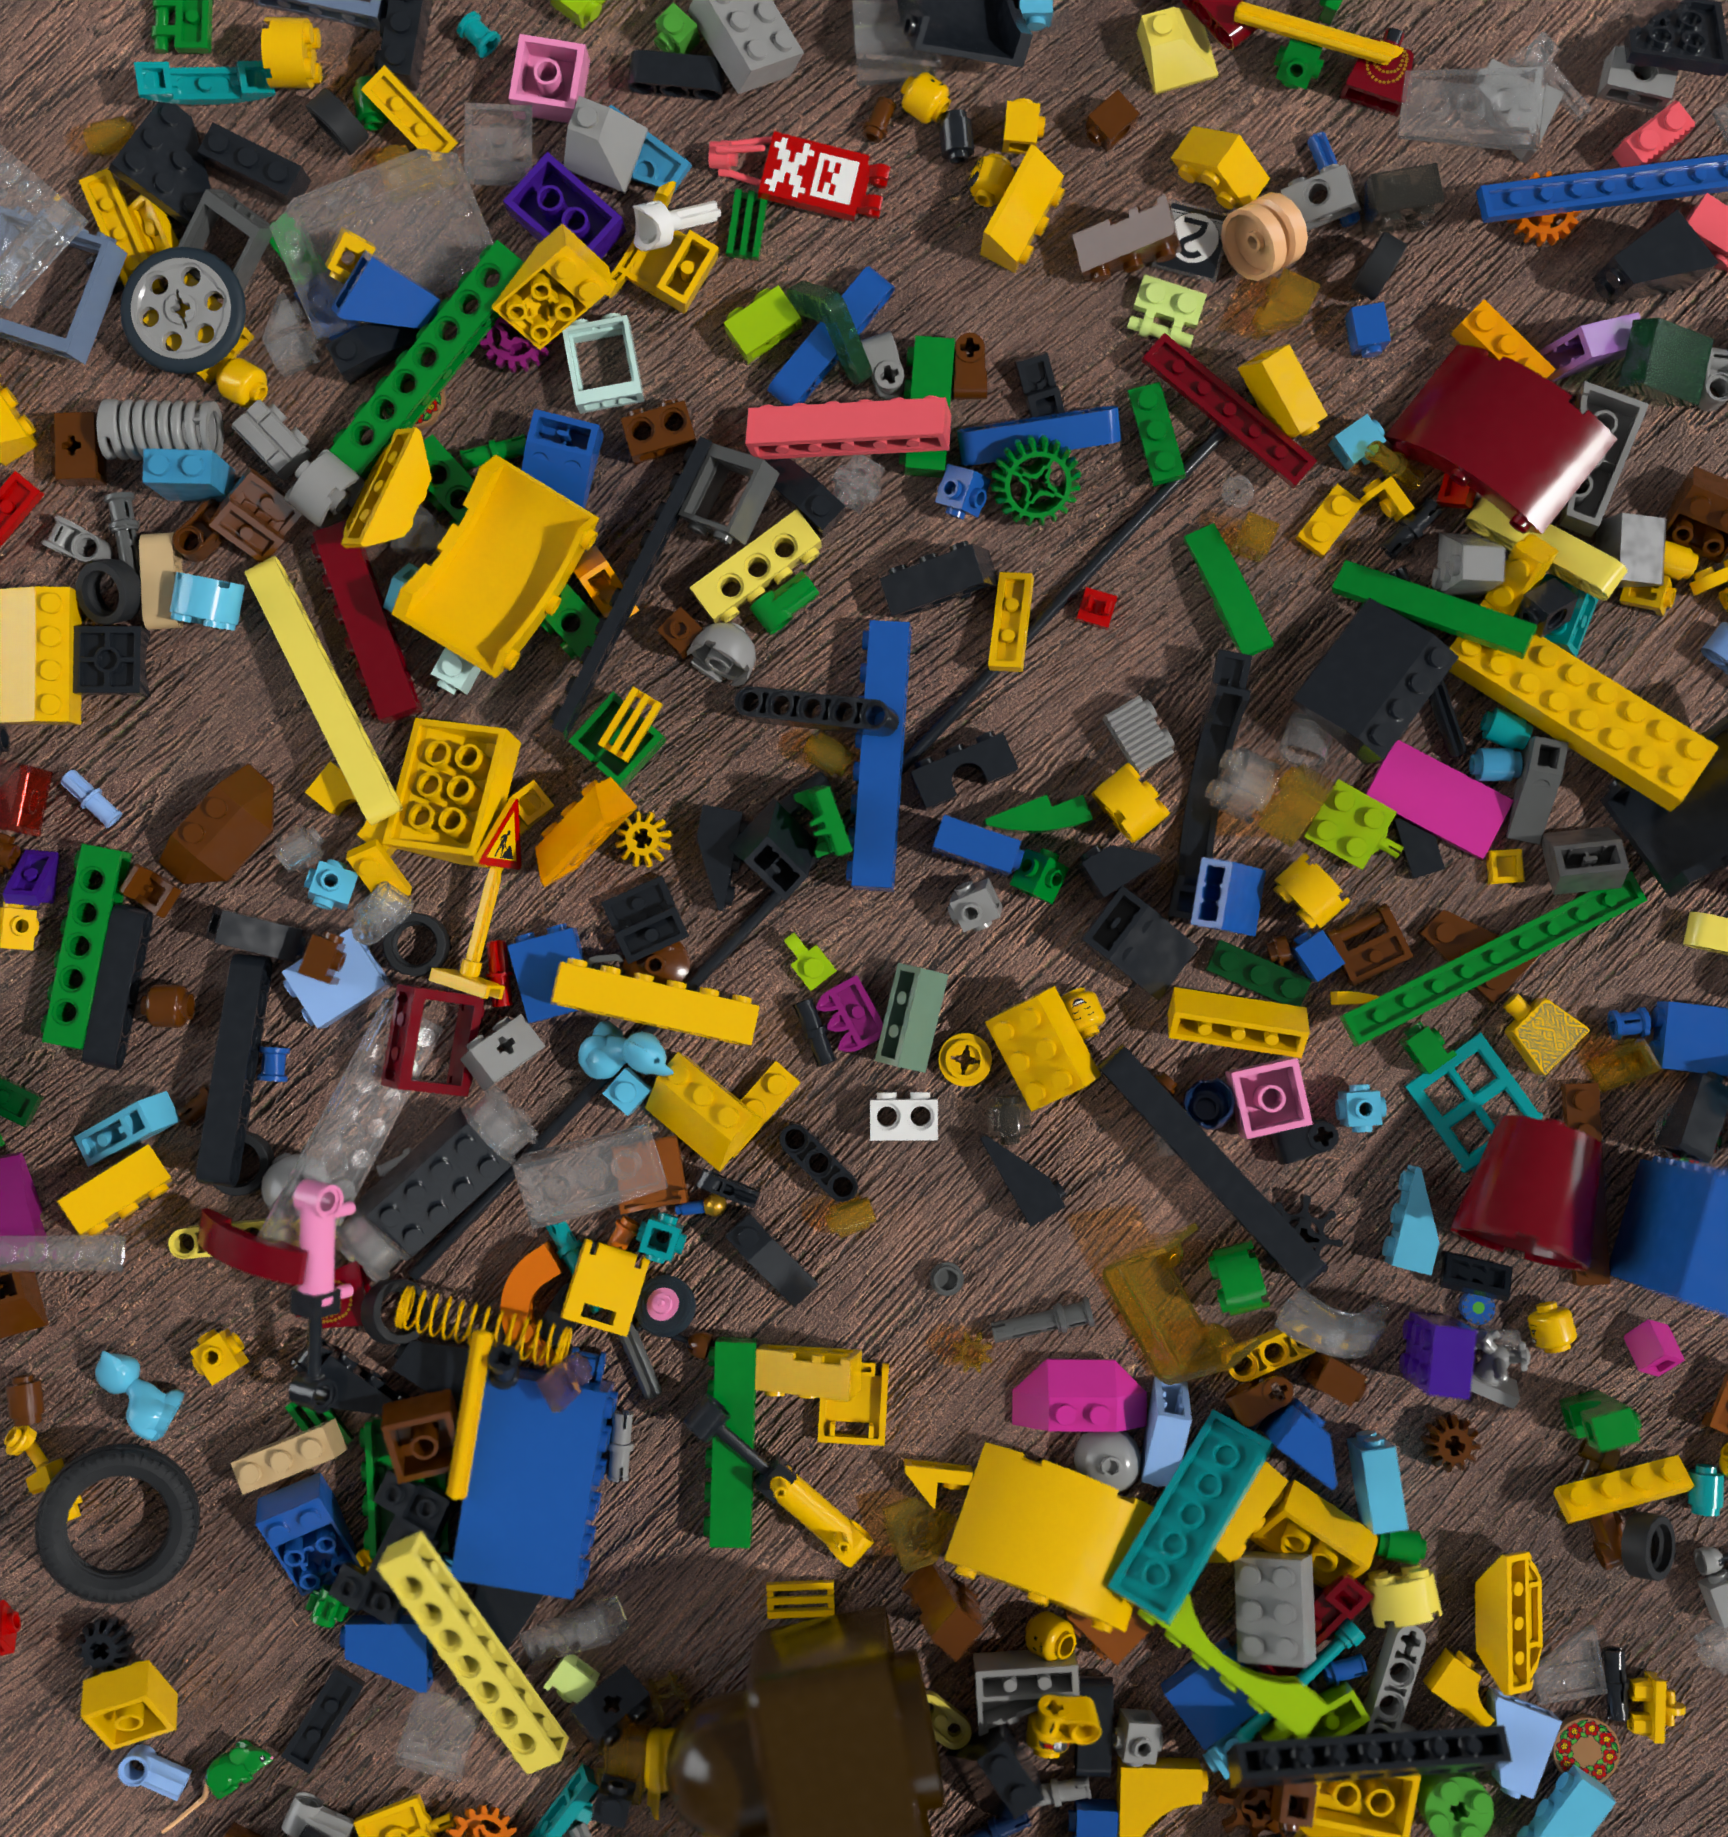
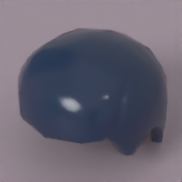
[1182,1078,1235,1130]

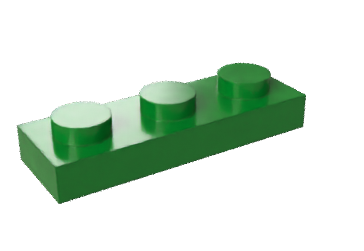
[1128,382,1186,487]

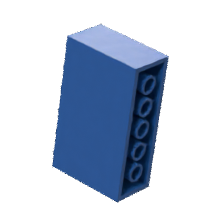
[1609,1155,1728,1316]
[451,1366,618,1599]

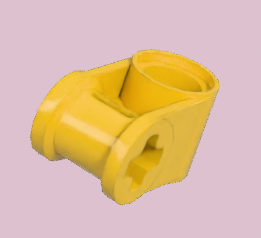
[1031,1695,1101,1745]

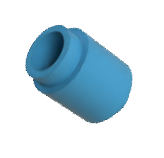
[1469,748,1523,781]

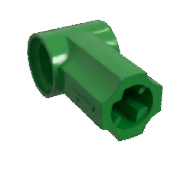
[749,571,819,635]

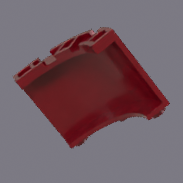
[1384,344,1617,534]

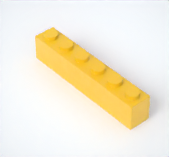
[550,958,760,1047]

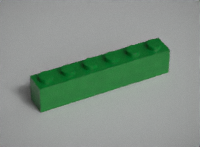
[703,1337,758,1548]

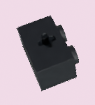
[570,1664,652,1752]

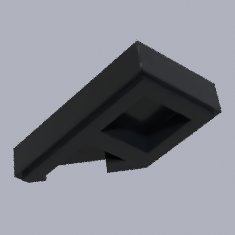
[1392,818,1445,879]

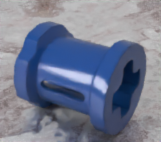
[1607,1007,1651,1040]
[257,1046,290,1082]
[568,1346,607,1382]

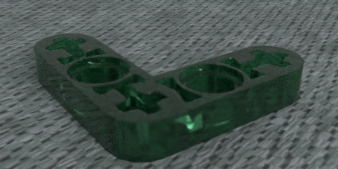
[787,281,873,385]

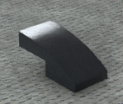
[1014,351,1065,418]

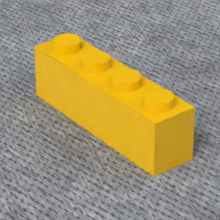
[1167,987,1310,1058]

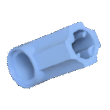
[118,1744,192,1801]

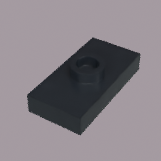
[1440,1252,1513,1302]

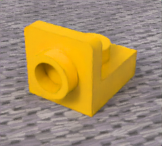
[1360,476,1415,522]
[1619,575,1676,616]

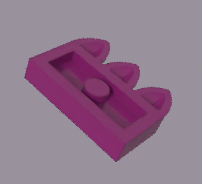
[816,975,883,1052]

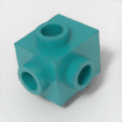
[636,1212,687,1264]

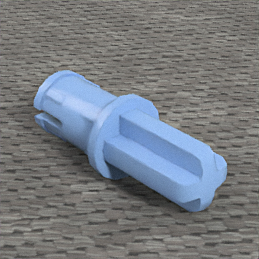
[60,769,122,828]

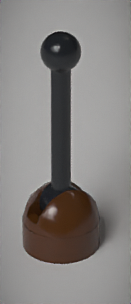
[633,1319,714,1360]

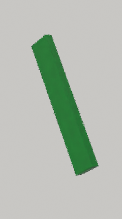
[1332,560,1537,659]

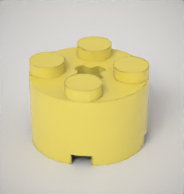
[1365,1563,1442,1628]

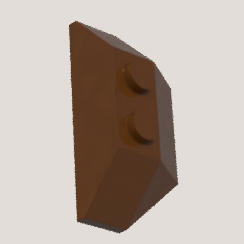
[159,763,275,884]

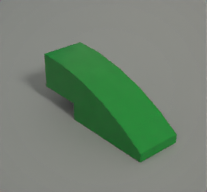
[983,795,1093,834]

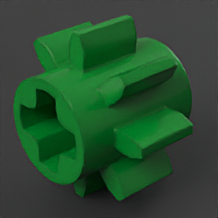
[305,1584,350,1628]

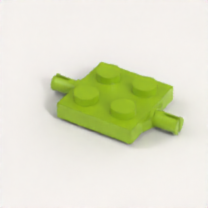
[1297,779,1404,870]

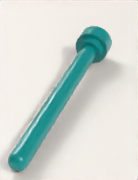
[1237,1618,1366,1743]

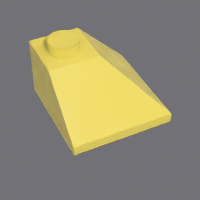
[1137,7,1218,95]

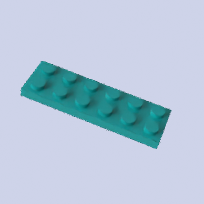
[1108,1409,1274,1626]

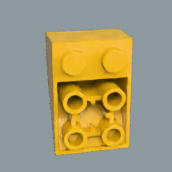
[492,223,613,350]

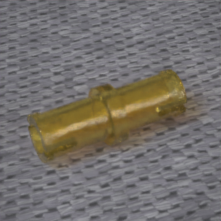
[1365,440,1424,490]

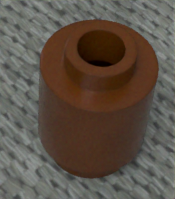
[5,1374,45,1427]

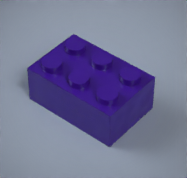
[503,152,626,259]
[1399,1311,1477,1400]

